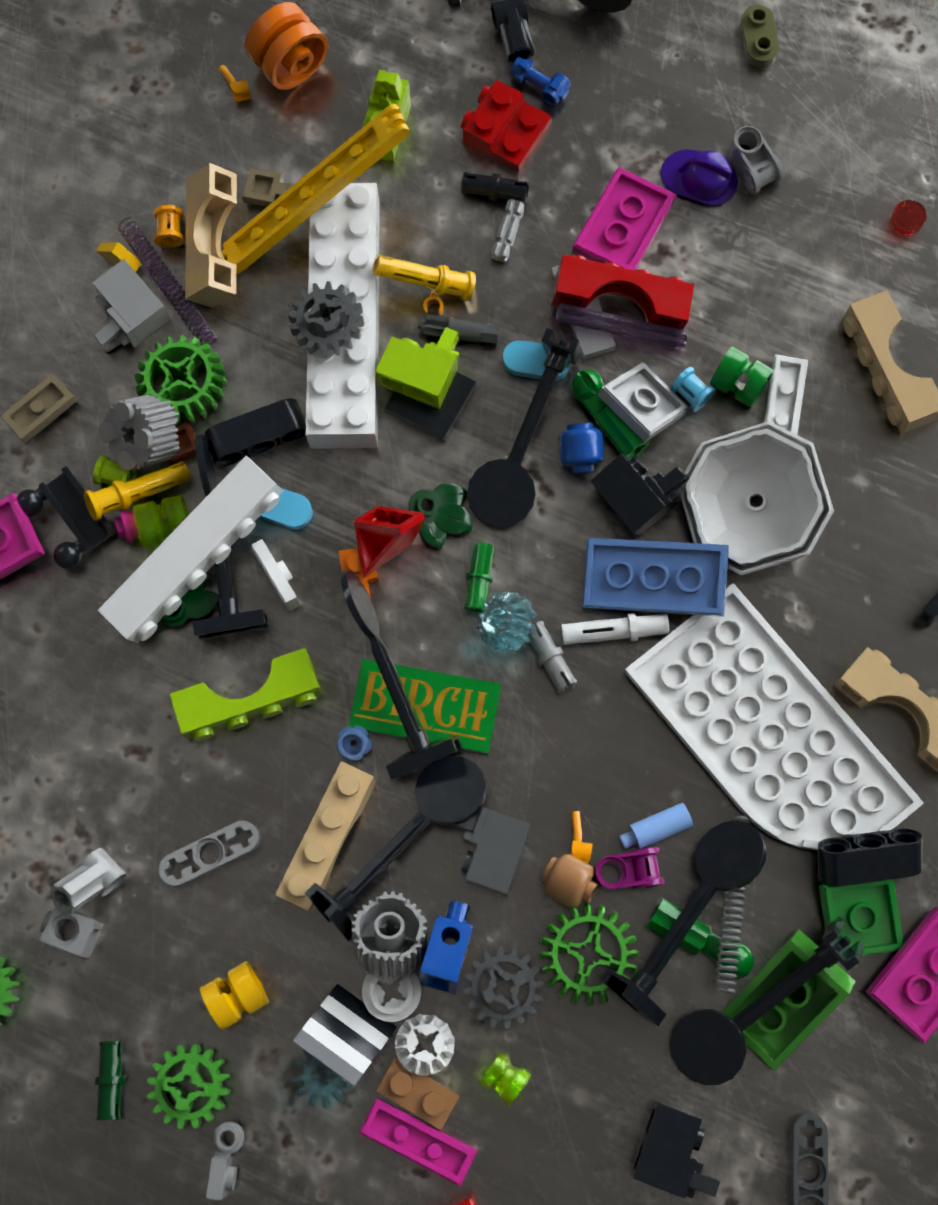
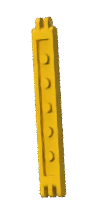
[222,104,410,274]

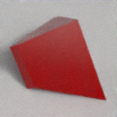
[353,506,425,578]

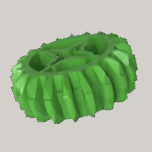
[134,334,227,425]
[538,903,639,1006]

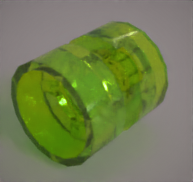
[133,494,189,548]

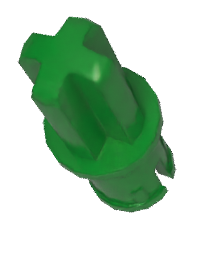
[463,542,494,613]

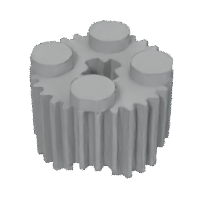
[99,395,180,470]
[352,891,427,980]

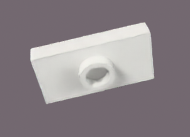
[251,539,301,611]

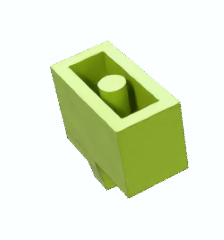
[362,69,411,161]
[375,327,460,409]

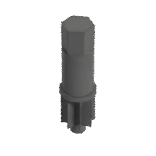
[418,314,499,344]

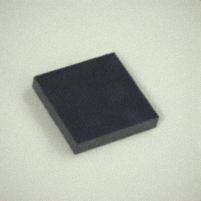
[385,372,476,442]

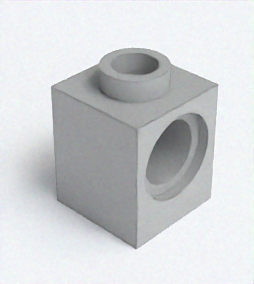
[40,906,104,958]

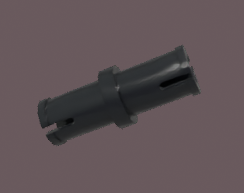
[461,172,529,203]

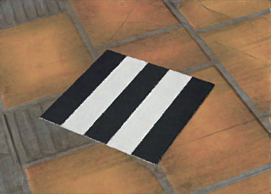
[293,984,397,1086]

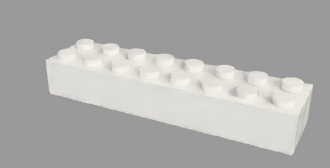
[306,183,380,449]

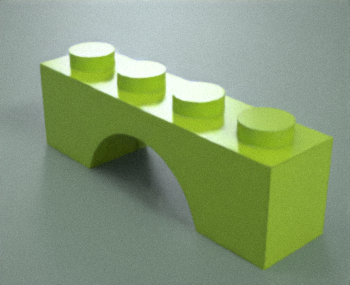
[170,648,323,742]

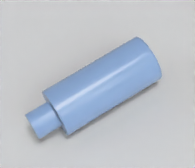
[619,802,693,849]

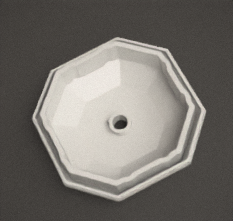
[678,421,834,575]

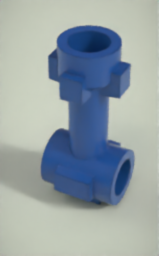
[510,57,571,106]

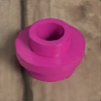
[114,510,141,544]

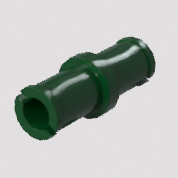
[95,1041,126,1120]

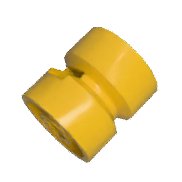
[200,961,269,1030]

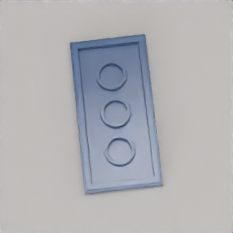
[582,538,729,617]

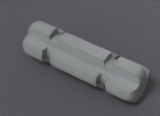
[491,199,524,263]

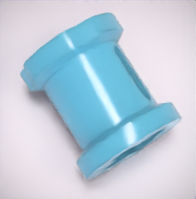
[670,367,716,412]

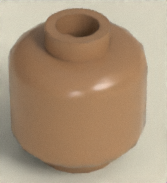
[541,854,599,908]

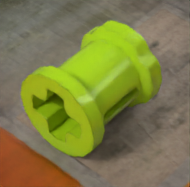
[93,455,137,485]

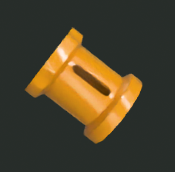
[154,204,184,248]

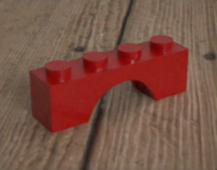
[551,254,694,334]

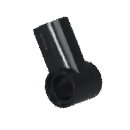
[491,0,535,62]

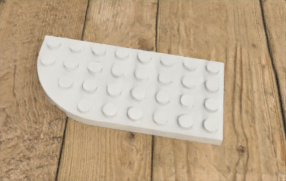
[624,583,924,851]

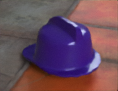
[661,149,738,206]

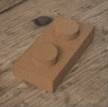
[376,1057,460,1130]

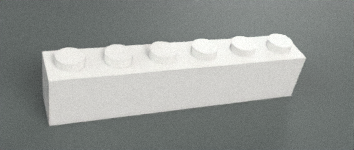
[98,456,284,643]

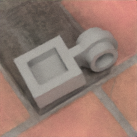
[206,1122,245,1200]

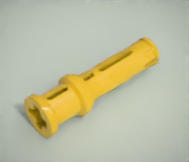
[372,254,476,301]
[84,461,191,521]

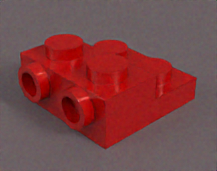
[461,79,552,173]

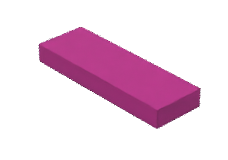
[359,1097,477,1187]

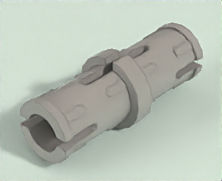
[523,621,577,693]

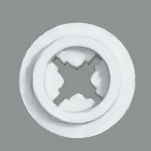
[362,973,422,1022]
[395,1014,455,1076]

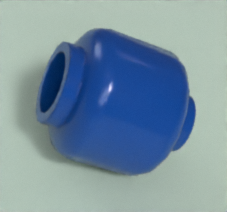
[558,423,605,473]

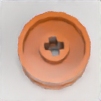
[244,2,329,90]

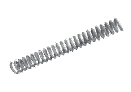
[714,816,752,994]

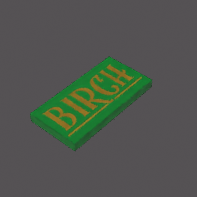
[348,659,501,755]

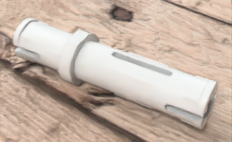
[562,613,669,645]

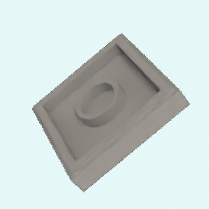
[597,362,690,442]

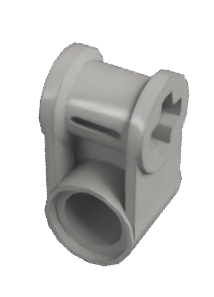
[728,126,784,195]

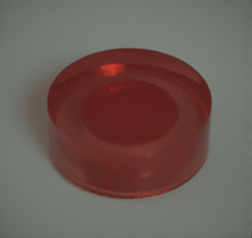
[891,200,927,235]

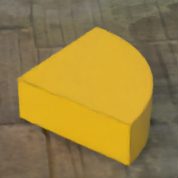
[96,242,141,272]

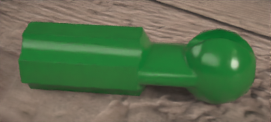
[570,369,650,458]
[647,898,754,980]

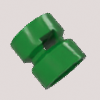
[710,346,774,408]

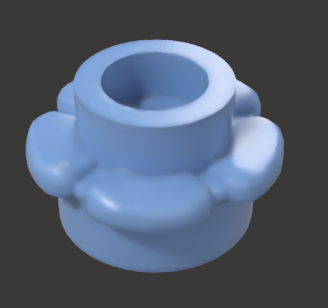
[336,726,372,761]

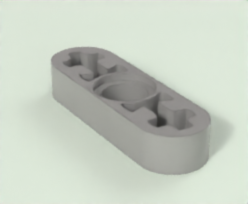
[159,821,261,887]

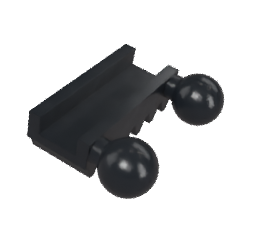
[17,466,116,569]

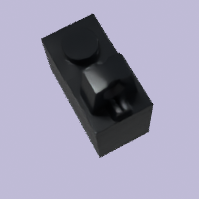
[590,453,689,535]
[630,1101,720,1199]

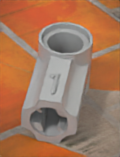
[49,847,127,914]

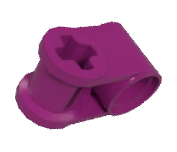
[594,847,665,892]

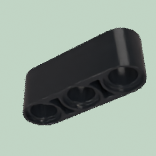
[204,398,306,467]
[818,828,923,887]

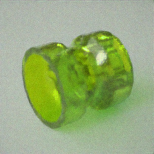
[479,1052,531,1106]

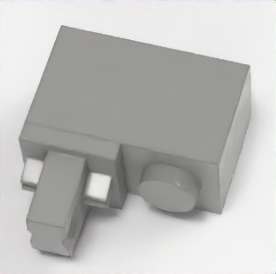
[92,259,171,353]

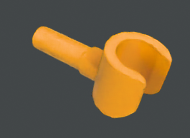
[219,65,252,102]
[423,290,444,316]
[570,811,593,864]

